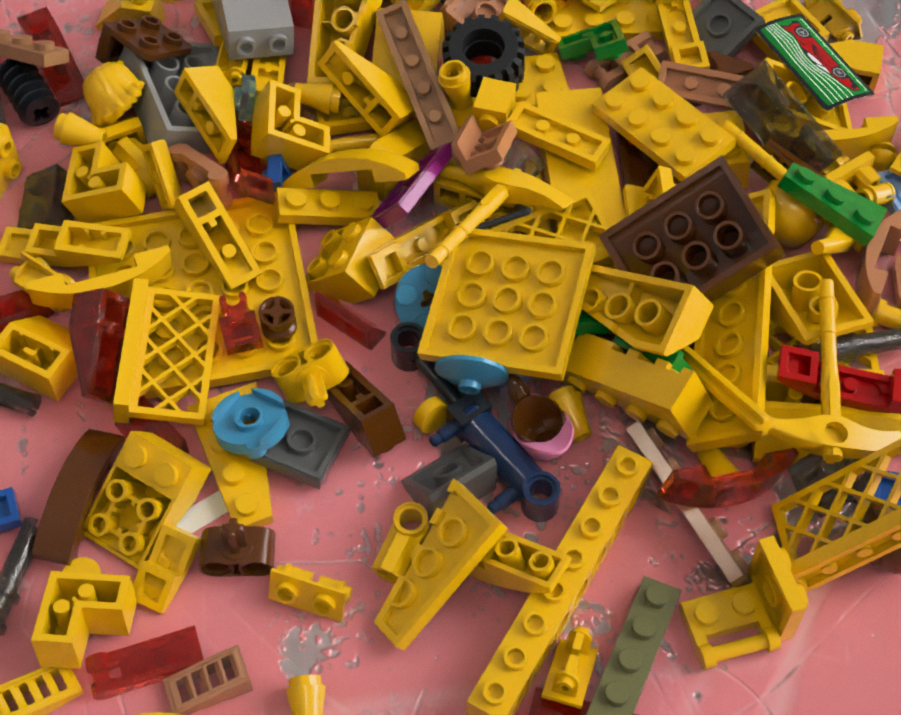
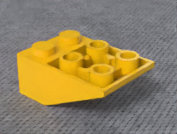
[82,431,212,570]

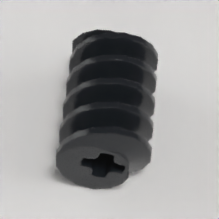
[0,59,60,126]

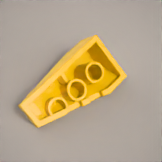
[582,265,714,357]

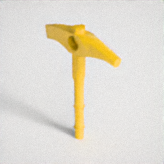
[721,120,865,255]
[425,164,574,268]
[768,279,901,464]

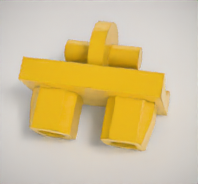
[819,150,881,192]

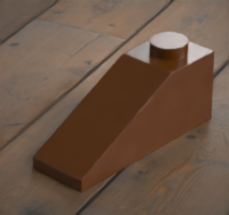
[327,361,406,457]

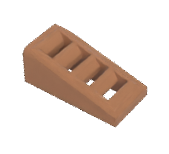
[163,645,253,715]

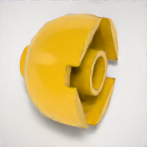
[763,180,824,247]

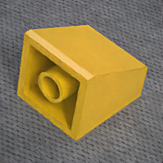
[372,8,445,89]

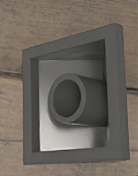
[401,444,497,525]

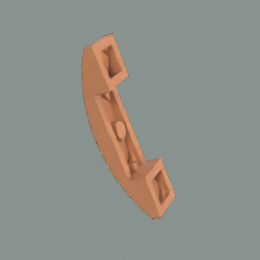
[855,210,901,317]

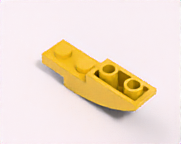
[423,531,571,593]

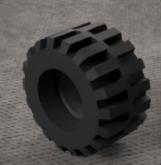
[442,14,525,98]

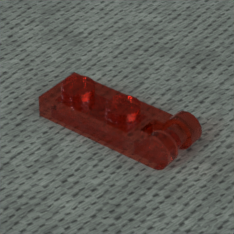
[85,626,204,700]

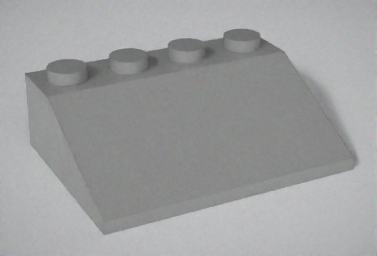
[119,42,252,154]

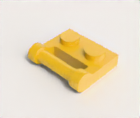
[315,99,381,153]
[679,582,781,670]

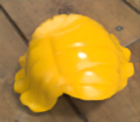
[83,60,145,128]

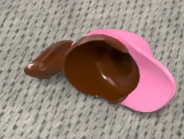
[507,373,574,461]

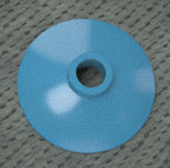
[434,355,509,394]

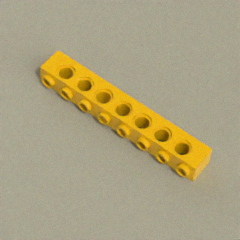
[466,445,653,715]

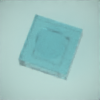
[233,74,256,122]

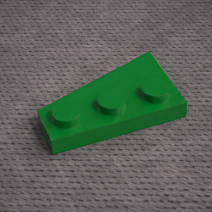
[777,162,887,247]

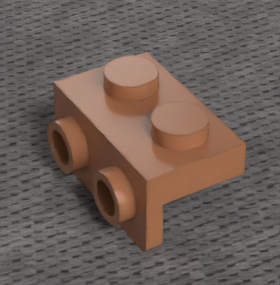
[451,115,518,175]

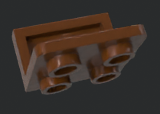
[95,15,192,63]

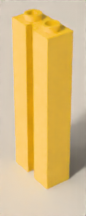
[535,87,626,246]

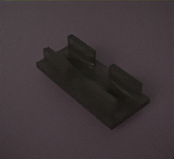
[722,60,843,172]

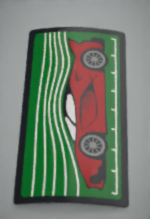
[755,14,875,111]

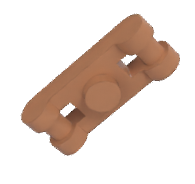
[584,31,669,93]
[169,143,233,208]

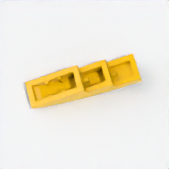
[0,220,132,267]

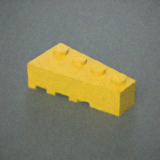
[307,0,383,95]
[565,333,714,440]

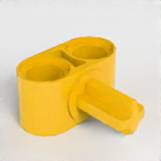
[271,338,349,408]

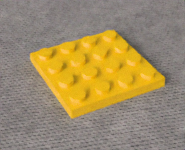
[417,228,596,381]

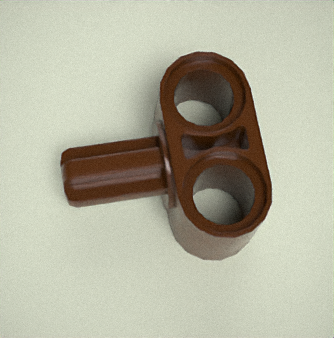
[199,517,275,577]

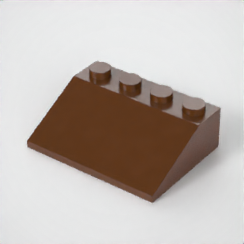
[598,155,786,302]

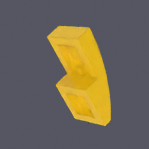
[133,523,202,614]

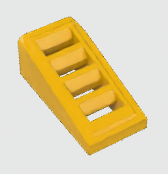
[499,0,561,54]
[0,667,84,715]

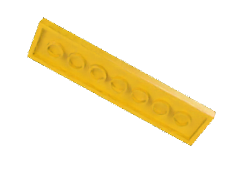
[686,188,776,452]

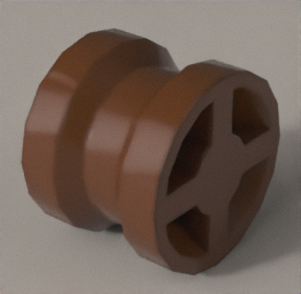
[258,296,297,342]

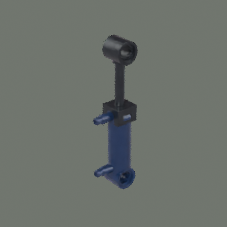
[390,322,561,522]

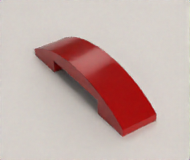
[777,344,901,414]

